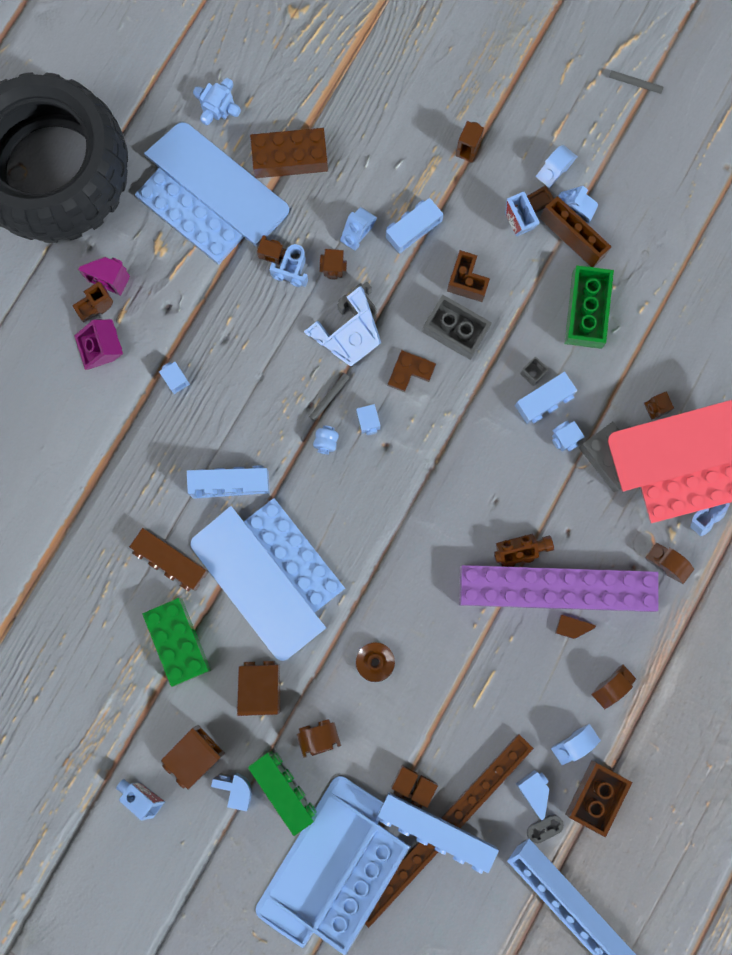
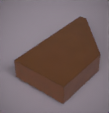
[555,615,596,639]

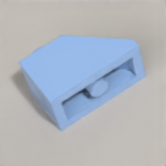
[516,770,549,820]

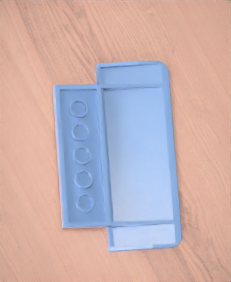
[135,122,289,265]
[191,498,345,661]
[256,776,411,955]

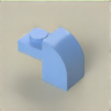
[535,145,578,188]
[551,724,601,765]
[211,773,252,811]

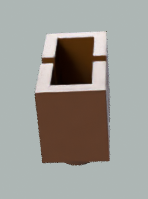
[455,121,484,163]
[391,765,438,808]

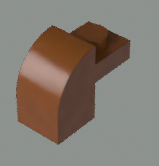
[72,281,113,322]
[645,542,694,584]
[591,664,636,710]

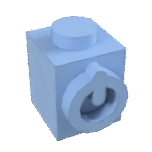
[552,421,585,452]

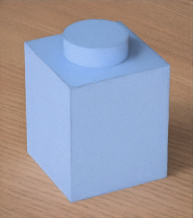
[159,362,190,394]
[356,404,380,435]

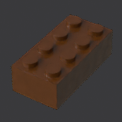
[250,128,328,178]

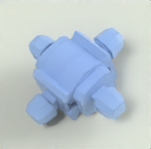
[193,78,241,125]

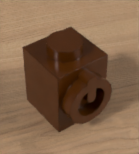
[319,249,347,280]

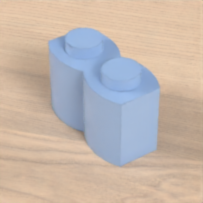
[690,503,730,536]

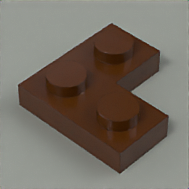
[387,350,436,392]

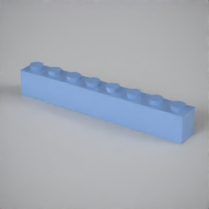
[507,839,636,955]

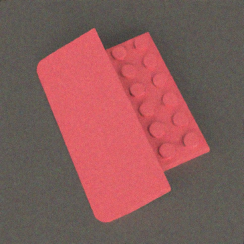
[608,400,732,523]

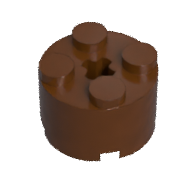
[296,719,341,758]

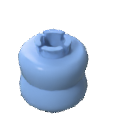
[313,425,339,455]

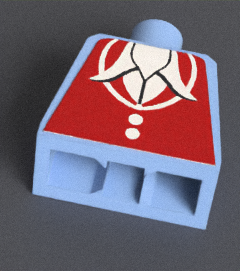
[505,192,540,236]
[116,779,165,821]

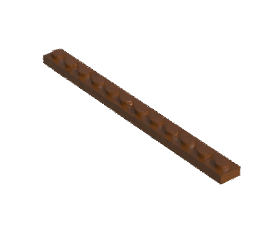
[365,734,534,928]

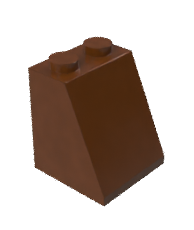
[237,661,281,716]
[161,725,225,790]

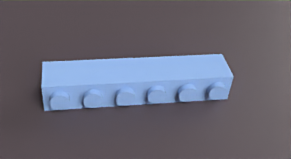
[378,792,499,874]

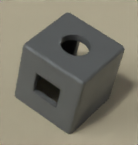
[520,357,549,386]

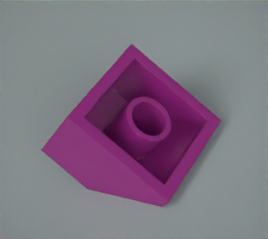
[78,257,130,296]
[74,319,123,370]

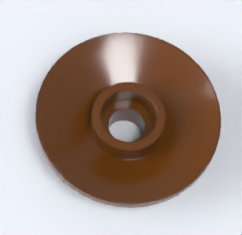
[356,642,395,682]

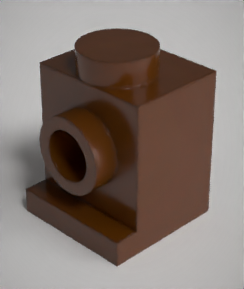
[257,235,287,265]
[644,391,675,420]

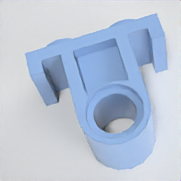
[558,186,598,223]
[340,207,377,251]
[269,244,308,287]

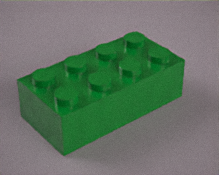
[564,265,614,349]
[142,598,211,687]
[248,750,317,836]

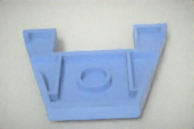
[304,286,381,366]

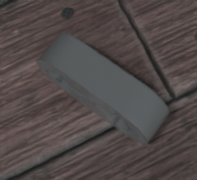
[527,814,564,844]

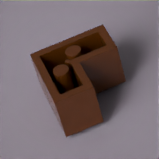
[447,250,490,302]

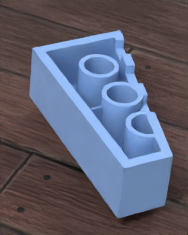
[187,465,270,499]

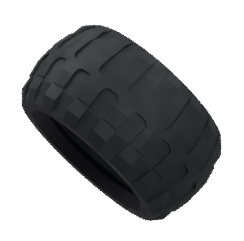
[0,72,128,243]

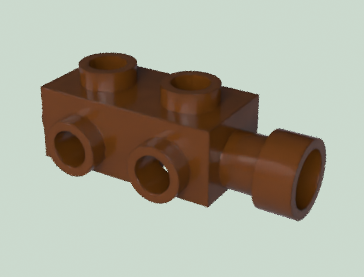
[494,534,554,567]

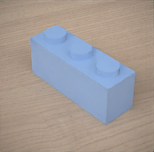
[386,198,444,254]
[514,372,577,424]

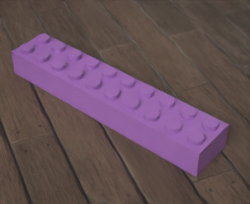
[459,565,659,612]

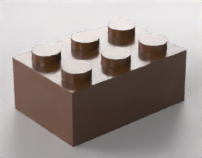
[565,760,633,838]

